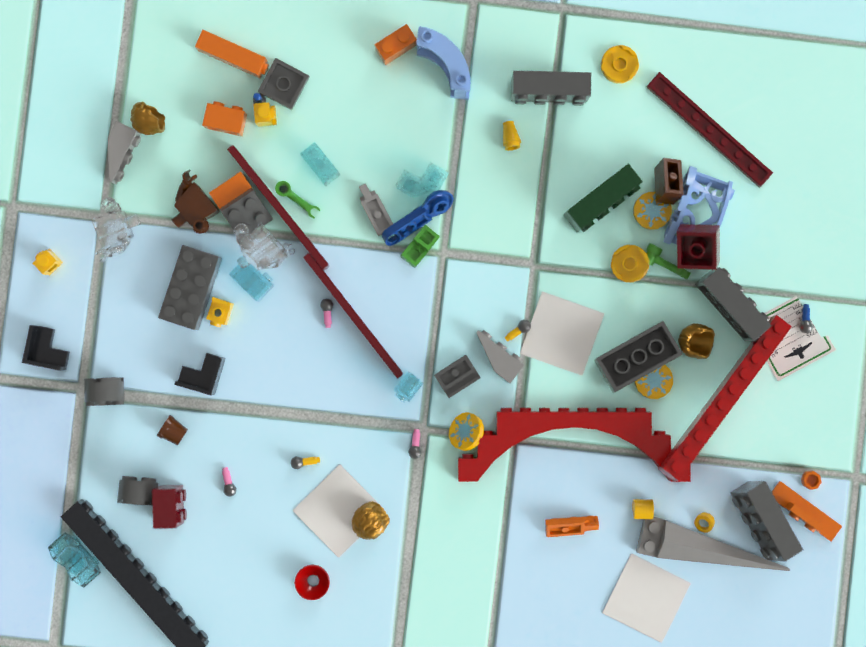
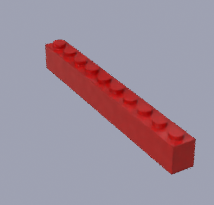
[658,315,792,481]

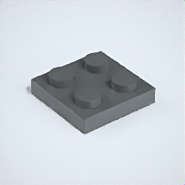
[258,58,310,110]
[220,188,273,240]

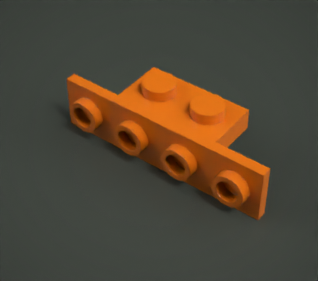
[771,481,842,542]

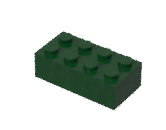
[563,163,643,233]

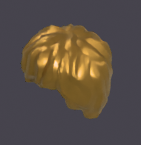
[130,102,165,135]
[678,323,715,359]
[352,501,390,539]

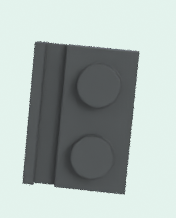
[434,355,481,398]

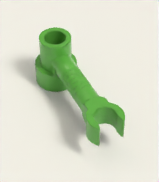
[275,181,320,218]
[646,243,691,280]

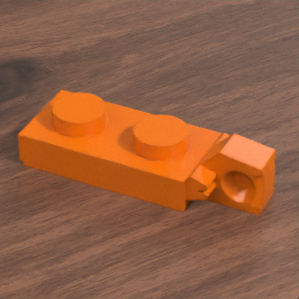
[545,516,599,537]

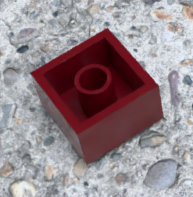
[677,224,720,270]
[152,485,187,529]

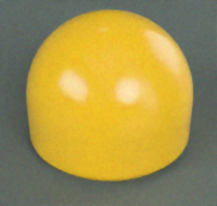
[694,512,715,533]

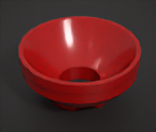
[294,564,330,600]

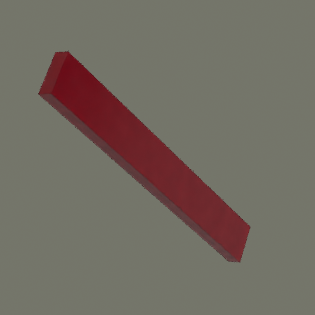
[646,72,773,188]
[227,145,330,271]
[303,253,403,379]

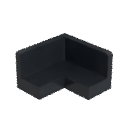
[22,325,70,371]
[174,353,226,396]

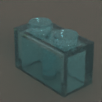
[300,142,340,187]
[229,258,275,302]
[394,371,424,402]

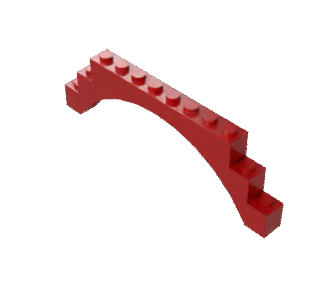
[458,407,691,482]

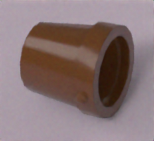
[156,415,188,446]

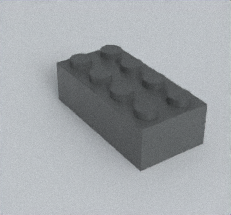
[511,71,592,106]
[158,245,223,330]
[695,267,772,341]
[594,321,683,394]
[730,481,803,562]

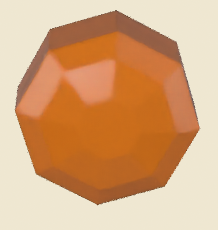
[801,470,822,490]

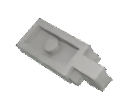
[359,183,393,237]

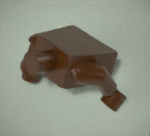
[171,170,220,234]

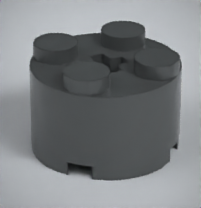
[84,377,124,406]
[117,476,159,506]

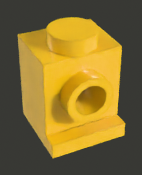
[253,102,277,127]
[32,249,63,276]
[206,297,234,328]

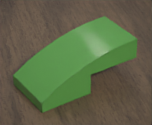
[400,225,440,268]

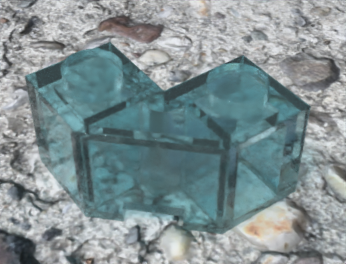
[396,161,449,198]
[48,532,101,588]

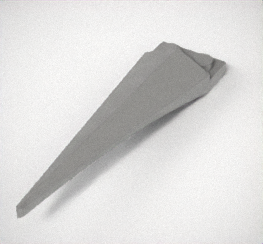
[636,517,790,571]

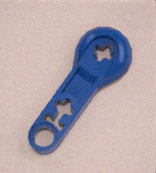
[382,190,454,246]

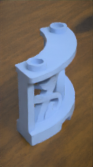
[416,26,471,100]
[663,166,735,244]

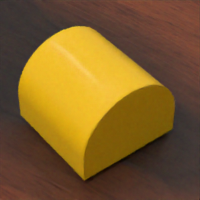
[632,499,654,519]

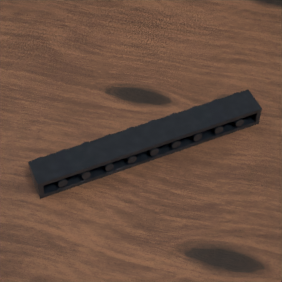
[60,499,209,647]

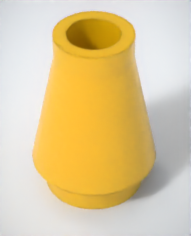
[503,121,521,151]

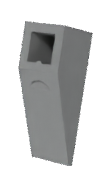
[108,121,141,185]
[476,329,524,383]

